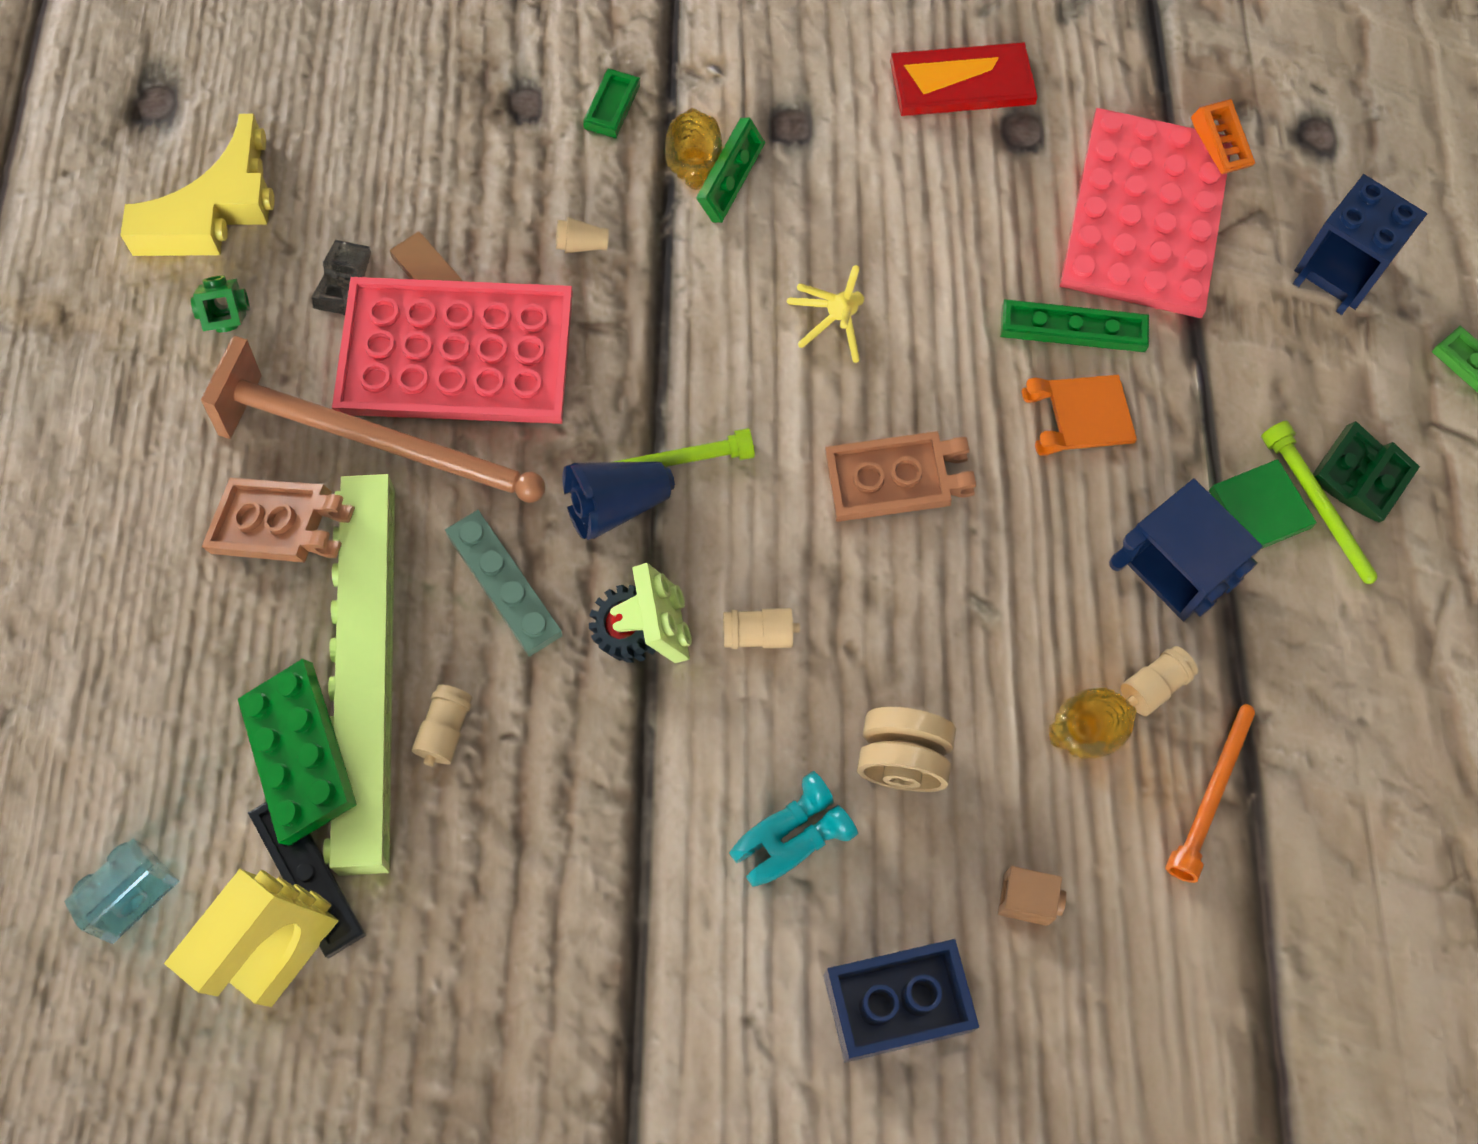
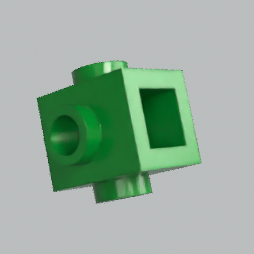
[191,275,250,333]

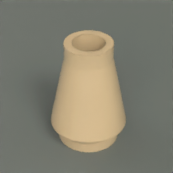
[556,217,609,254]

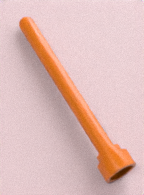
[1165,704,1255,883]

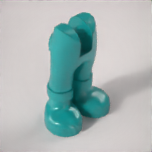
[729,771,859,887]

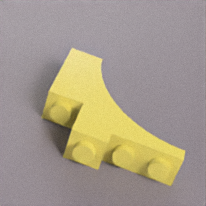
[120,114,274,256]

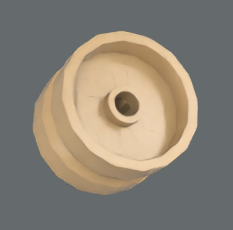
[857,707,956,792]

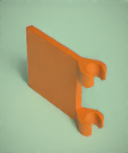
[1022,374,1137,456]

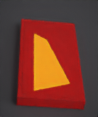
[890,42,1038,116]

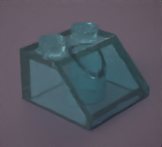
[64,838,180,944]

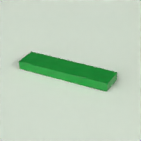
[1000,299,1149,353]

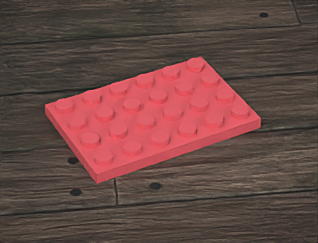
[1059,108,1232,318]
[332,277,573,424]

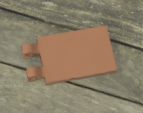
[825,431,976,522]
[202,478,355,563]

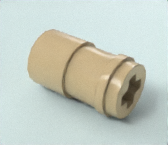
[723,608,800,649]
[1121,646,1198,716]
[411,685,472,766]

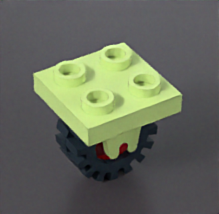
[589,563,692,663]

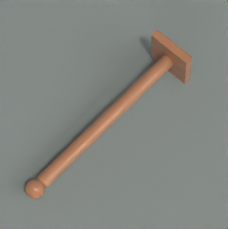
[201,335,545,503]

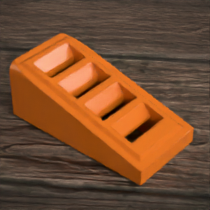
[1191,99,1256,175]

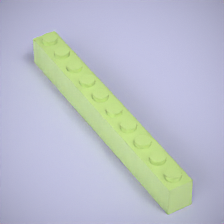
[323,474,395,876]

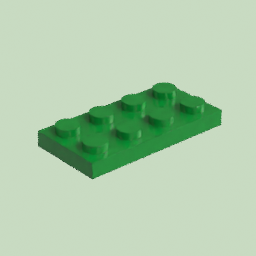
[238,658,357,846]

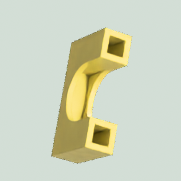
[164,869,339,1007]

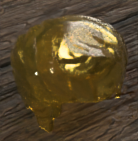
[665,108,722,190]
[1049,688,1136,759]

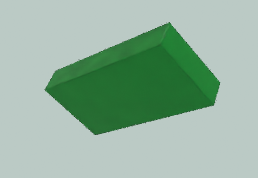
[583,68,640,138]

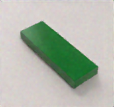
[696,117,765,223]

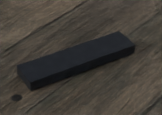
[248,802,366,959]

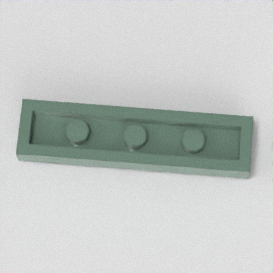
[445,510,563,657]

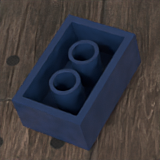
[823,939,980,1063]

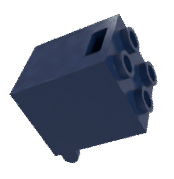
[1293,174,1428,315]
[1109,478,1263,622]

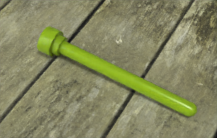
[1261,420,1377,584]
[614,428,755,467]

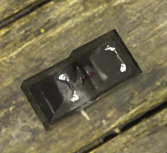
[311,240,371,315]

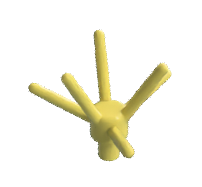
[787,265,864,363]

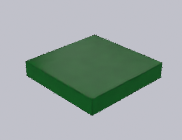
[1209,459,1317,549]

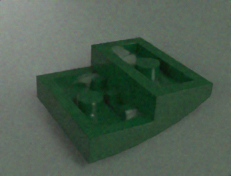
[1313,421,1420,523]

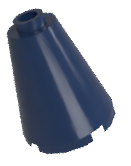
[562,462,675,540]

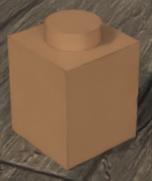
[998,866,1066,926]

